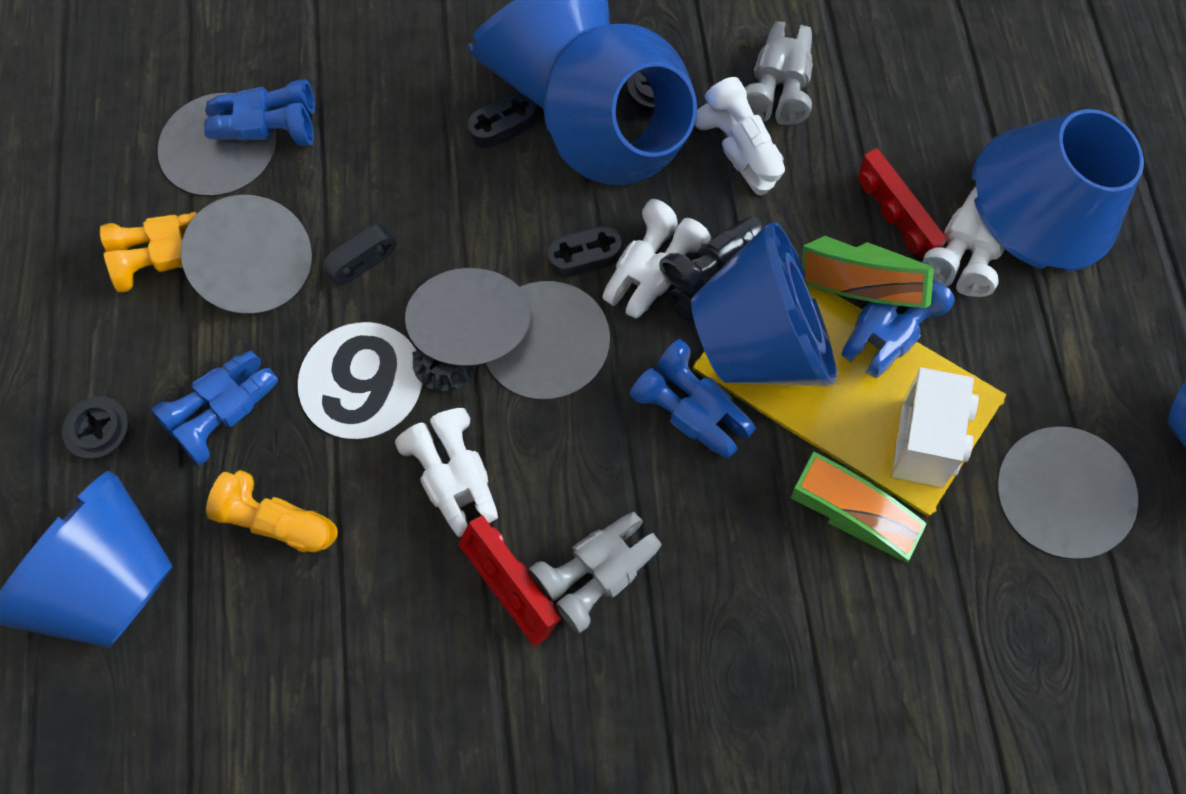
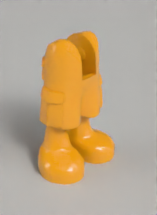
[100,212,197,293]
[206,470,338,553]

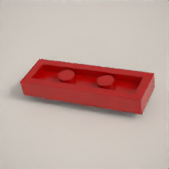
[858,148,947,261]
[458,515,561,647]

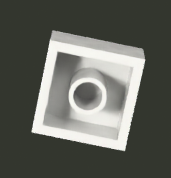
[891,367,979,488]

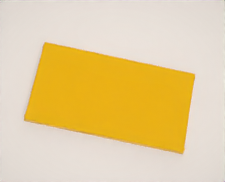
[693,284,1007,518]

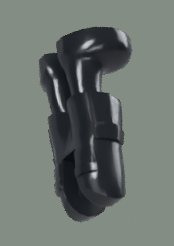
[659,216,763,321]

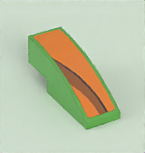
[802,236,934,308]
[791,452,926,563]

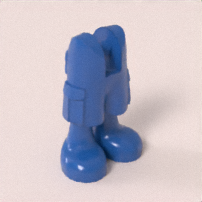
[204,79,315,146]
[841,281,955,379]
[630,339,756,459]
[150,351,278,466]

